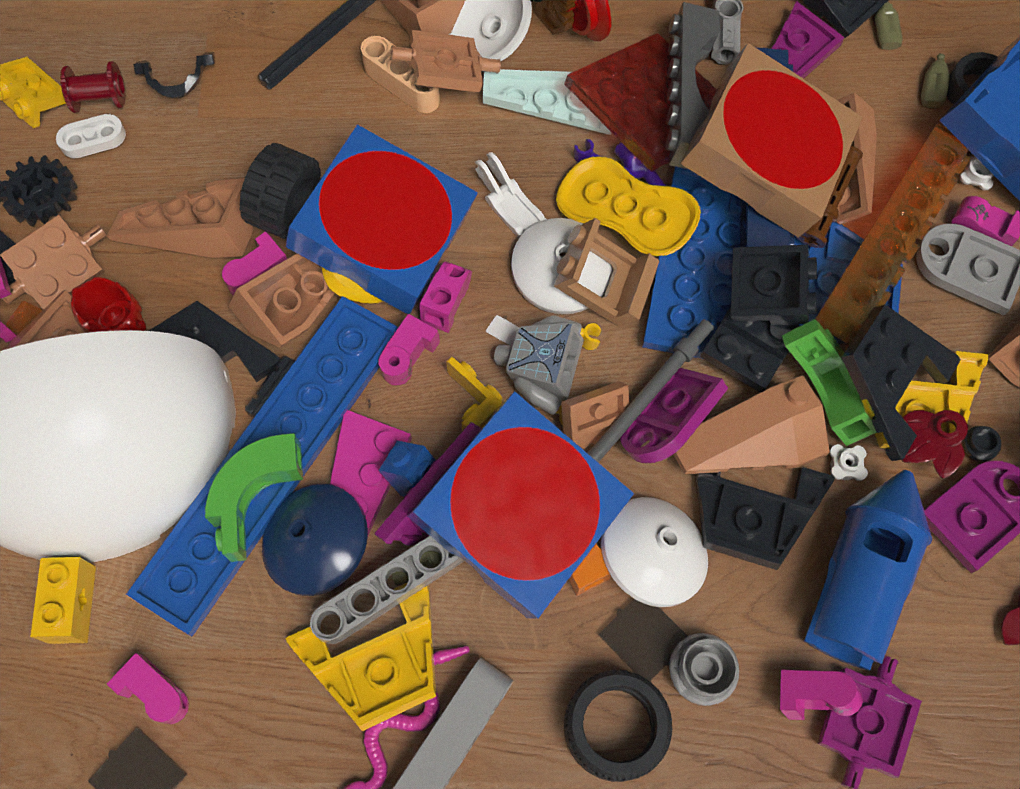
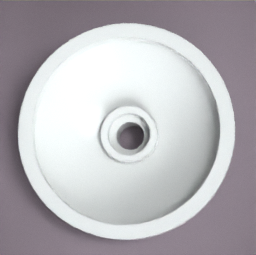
[448,0,532,62]
[511,218,613,314]
[601,497,708,607]

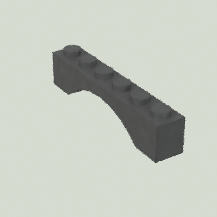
[665,2,720,170]

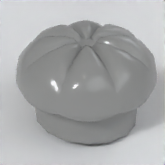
[669,633,739,706]

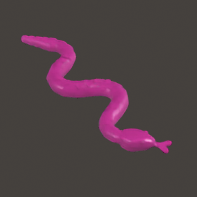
[343,646,470,789]

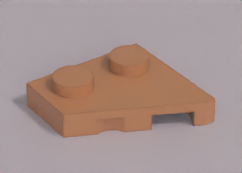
[561,381,629,453]

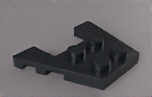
[148,301,280,383]
[842,304,961,461]
[695,467,835,570]

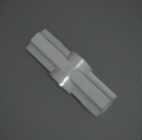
[711,0,744,65]

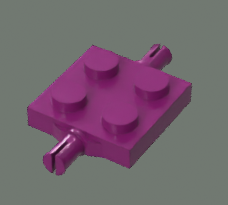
[817,656,922,789]

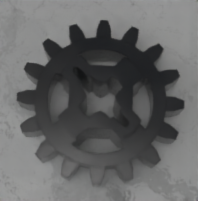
[0,155,78,226]

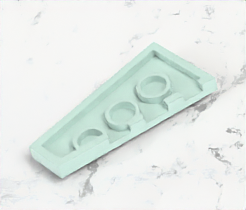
[483,69,612,135]

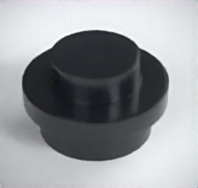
[962,426,1001,462]

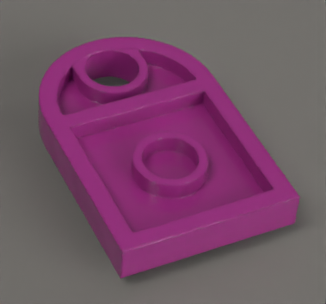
[620,368,728,463]
[924,461,1020,574]

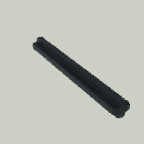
[258,0,376,90]

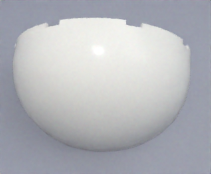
[0,330,236,563]

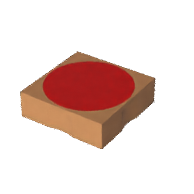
[680,43,863,238]

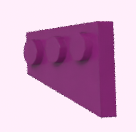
[772,1,845,79]

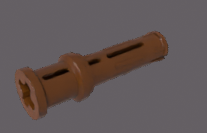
[796,146,863,248]

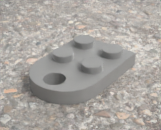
[916,224,1020,315]

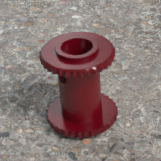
[60,61,126,113]

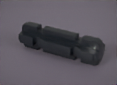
[245,356,295,418]

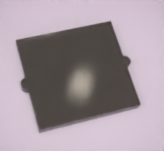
[598,599,688,681]
[88,728,188,789]

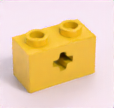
[30,557,96,644]

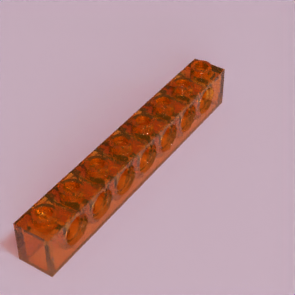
[815,123,971,345]

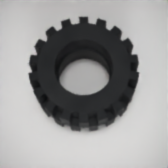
[240,143,321,239]

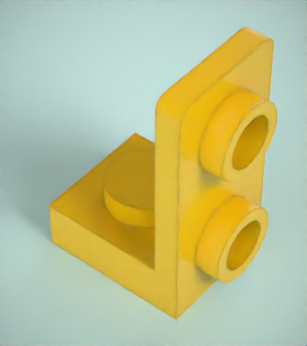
[446,356,503,432]

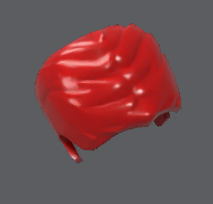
[71,277,146,333]

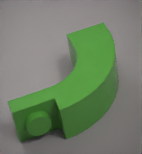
[782,319,877,446]
[205,433,303,562]

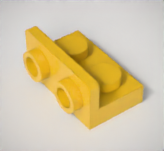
[0,57,66,128]

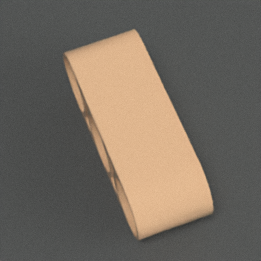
[361,36,440,113]

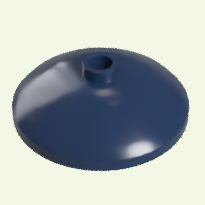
[262,484,368,596]

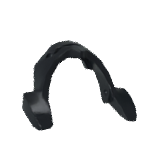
[133,52,215,98]

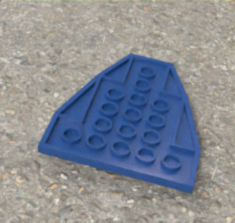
[642,166,903,359]

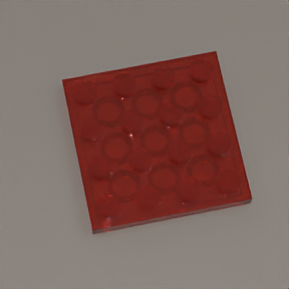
[564,33,717,172]

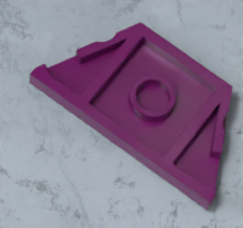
[374,422,481,546]

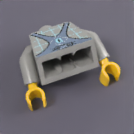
[494,315,601,425]

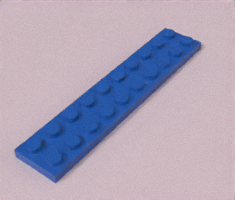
[126,296,399,637]

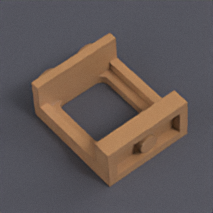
[554,218,660,327]

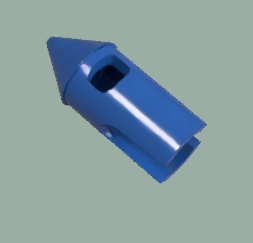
[804,470,932,670]

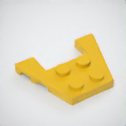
[845,340,988,448]
[285,582,436,731]

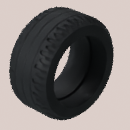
[564,670,672,782]

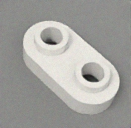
[56,114,126,158]

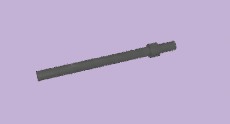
[588,319,714,463]

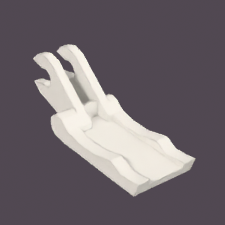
[475,152,547,239]

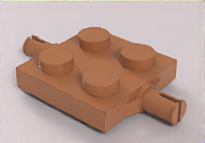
[390,30,501,92]
[0,215,107,310]

